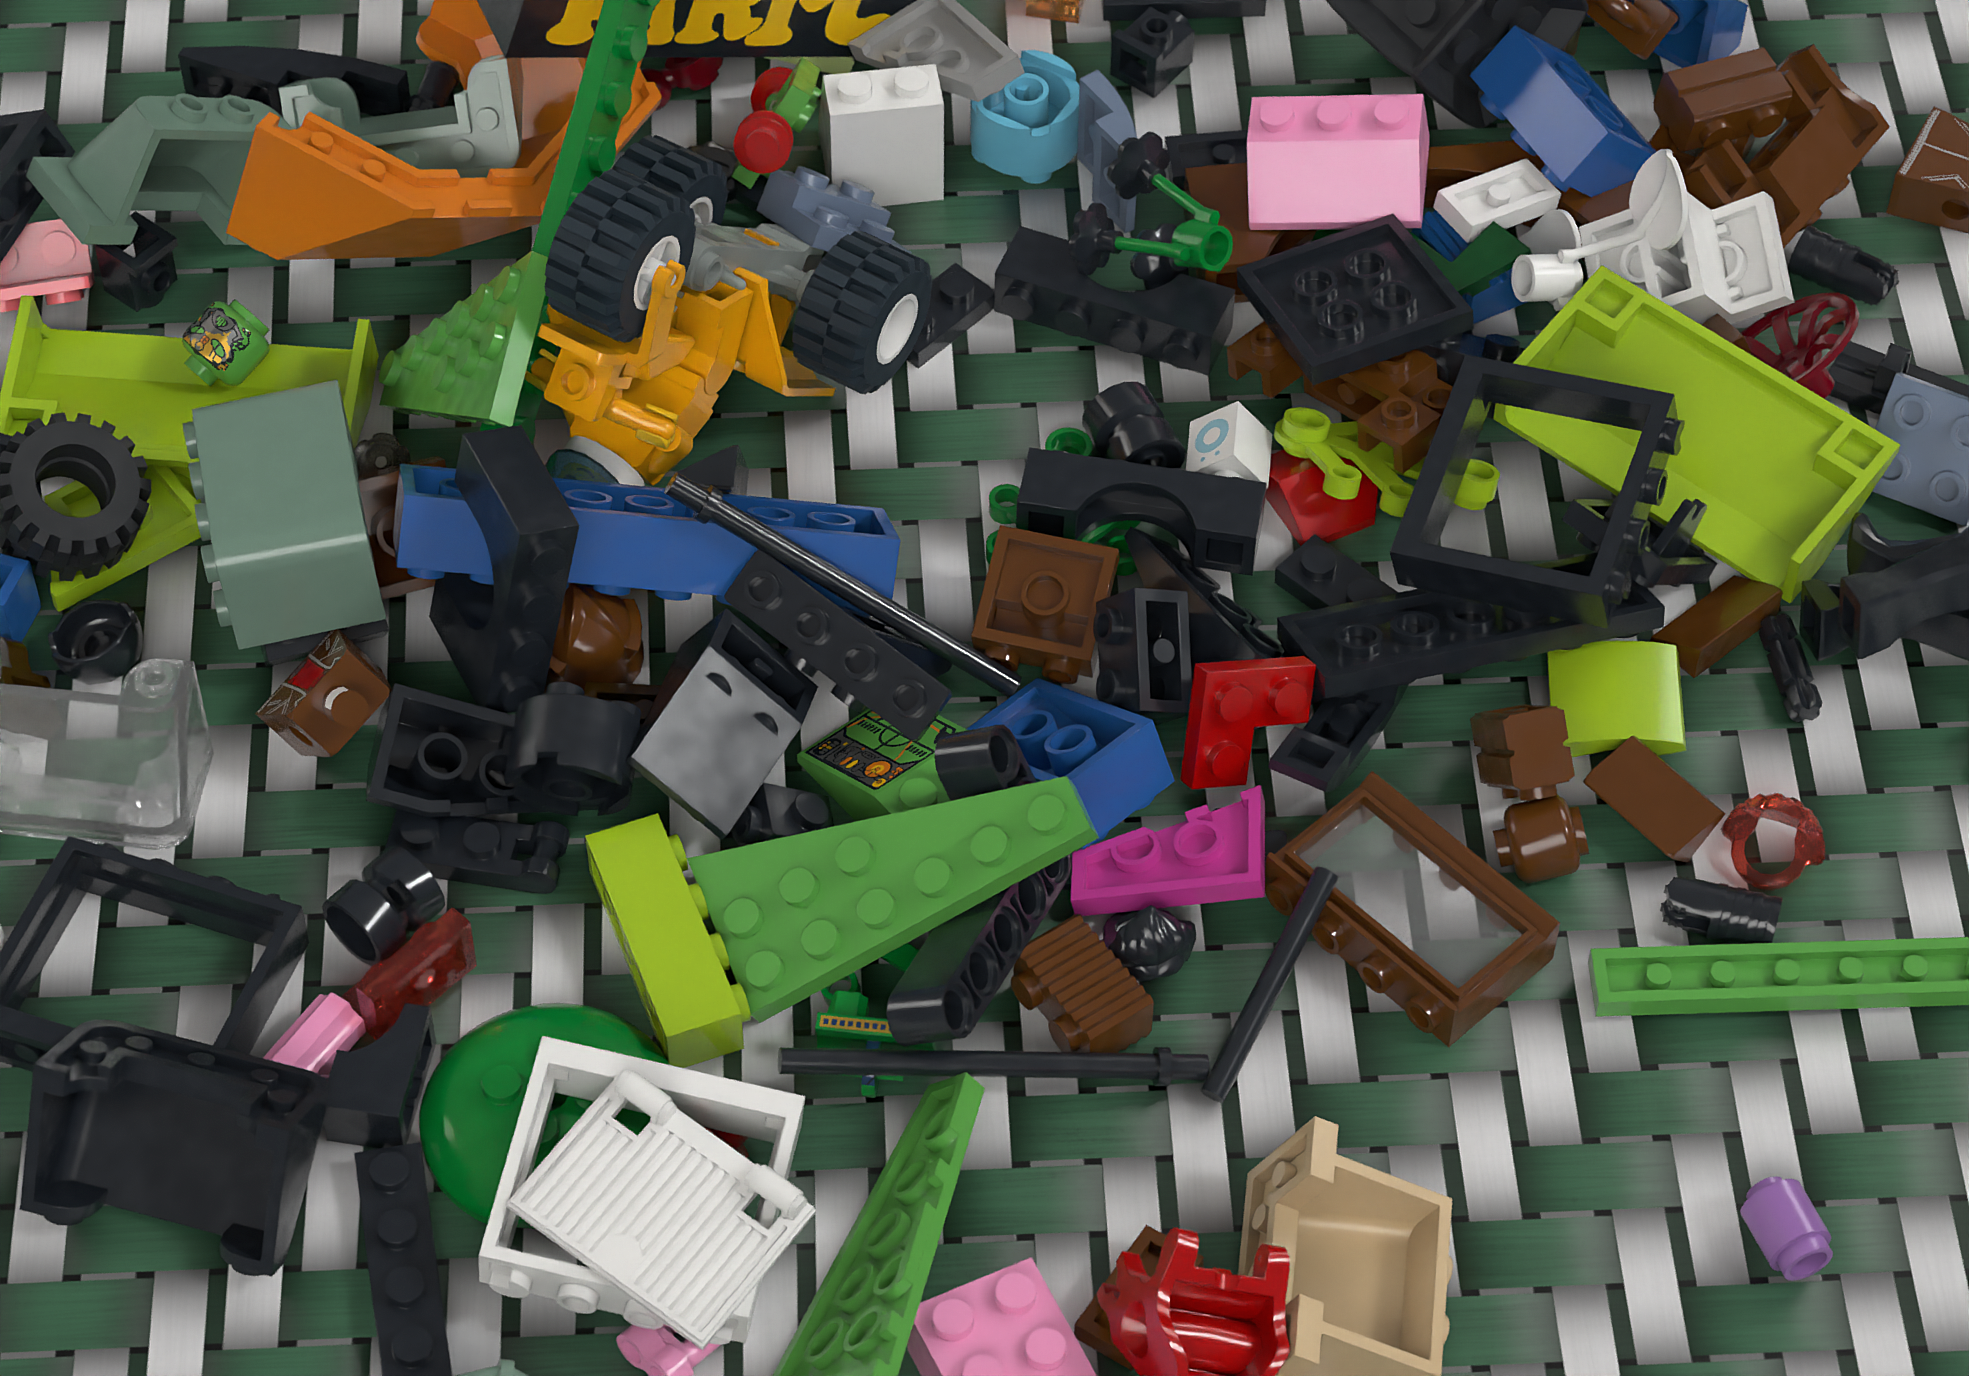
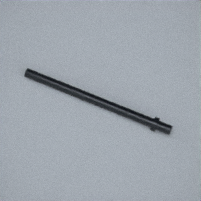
[664,472,1022,698]
[778,1047,1210,1086]

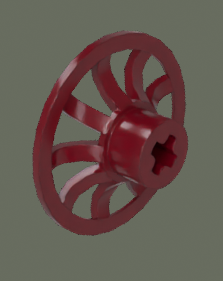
[1741,292,1860,399]

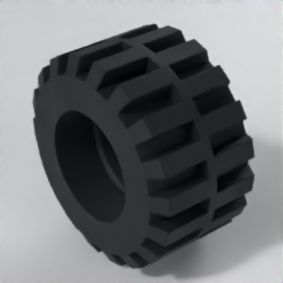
[0,412,151,581]

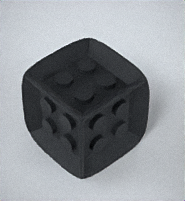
[1326,0,1588,128]

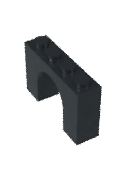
[429,425,579,713]

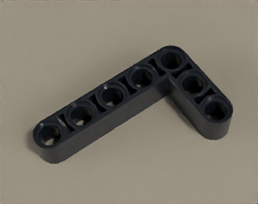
[886,725,1071,1046]

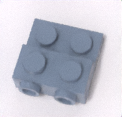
[756,166,912,253]

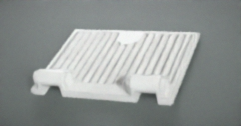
[506,1070,816,1350]

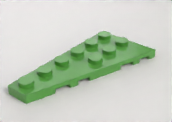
[379,251,548,427]
[687,776,1099,1023]
[772,1072,985,1376]

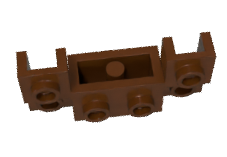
[1682,44,1890,249]
[1227,321,1483,474]

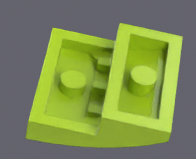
[1547,641,1686,758]

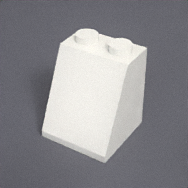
[818,64,944,206]

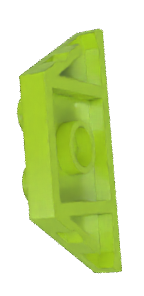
[44,465,202,612]

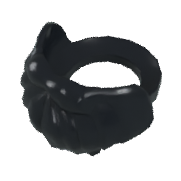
[1102,905,1196,982]

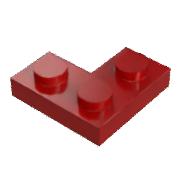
[1180,656,1316,789]

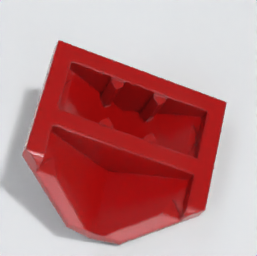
[1265,449,1378,546]

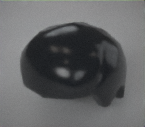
[48,598,143,685]

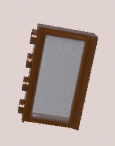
[1265,771,1560,1047]

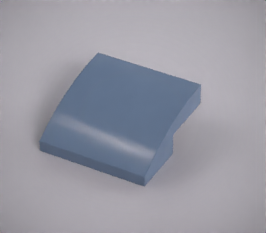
[1077,70,1137,234]

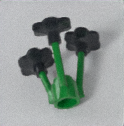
[1069,132,1233,290]

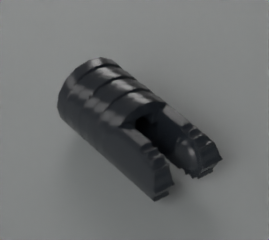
[1787,225,1900,306]
[1660,876,1783,944]

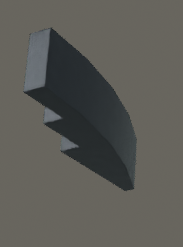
[178,46,410,117]

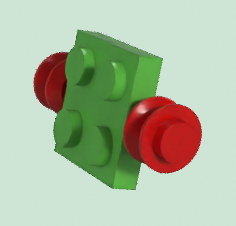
[731,57,821,189]

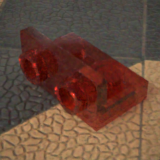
[340,907,477,1040]

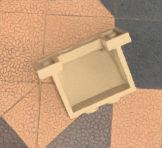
[1238,1116,1453,1376]

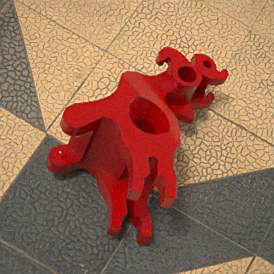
[1097,1227,1290,1376]

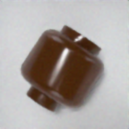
[1493,795,1589,883]

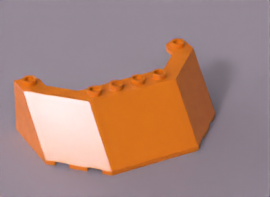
[226,0,662,260]

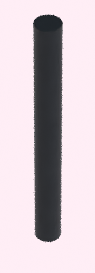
[1201,866,1339,1103]

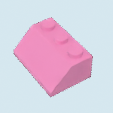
[1247,94,1430,230]

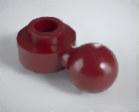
[641,57,723,111]

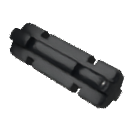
[1759,613,1823,722]

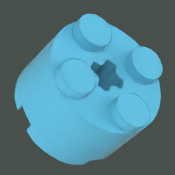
[970,50,1079,184]

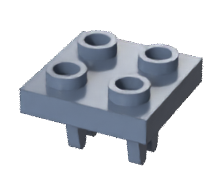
[1872,372,1969,526]

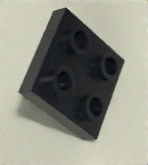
[1562,493,1718,589]

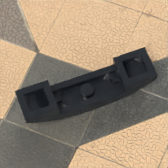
[1268,684,1409,792]

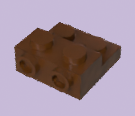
[971,525,1119,684]

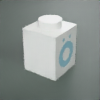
[1186,401,1273,489]

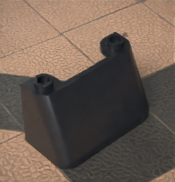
[20,1020,330,1277]

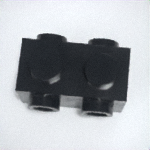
[1093,588,1192,726]

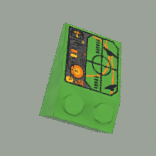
[797,709,967,821]

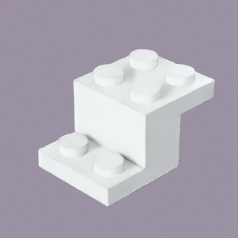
[1579,191,1794,325]

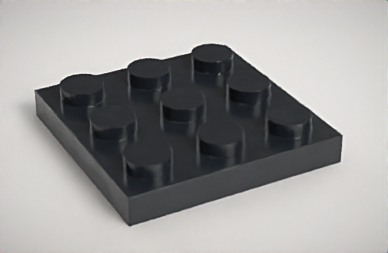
[1236,214,1474,385]

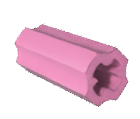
[263,992,366,1075]

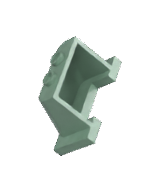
[26,94,292,245]

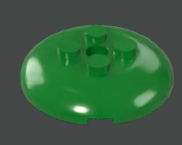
[419,1003,671,1229]

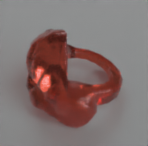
[1721,793,1825,890]

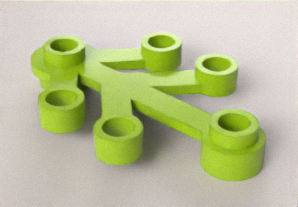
[1274,407,1500,517]

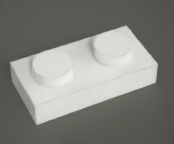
[1433,158,1561,243]

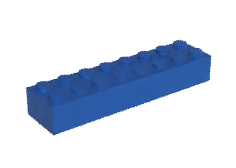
[393,464,900,616]

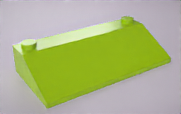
[1493,265,1900,603]
[0,295,379,468]

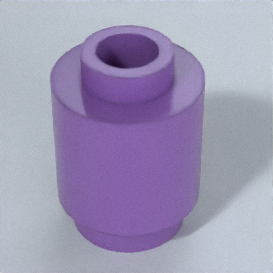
[1740,1176,1833,1281]

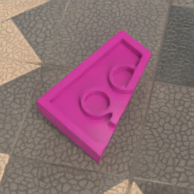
[1071,785,1265,916]

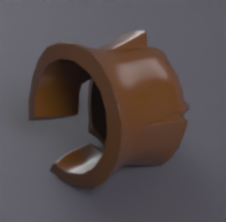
[544,583,644,694]

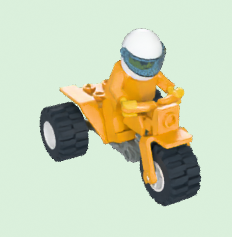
[524,135,932,486]

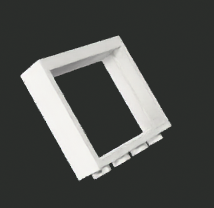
[479,1036,805,1344]

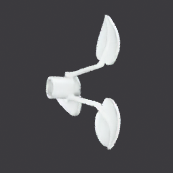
[1511,149,1688,311]

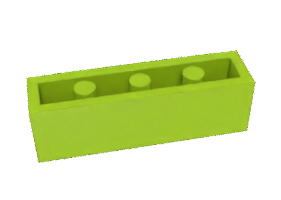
[585,813,751,1068]

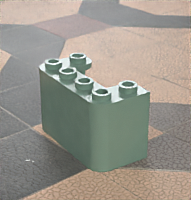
[183,380,386,650]

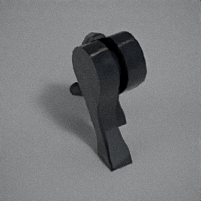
[1799,512,1969,661]

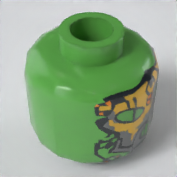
[182,299,270,387]

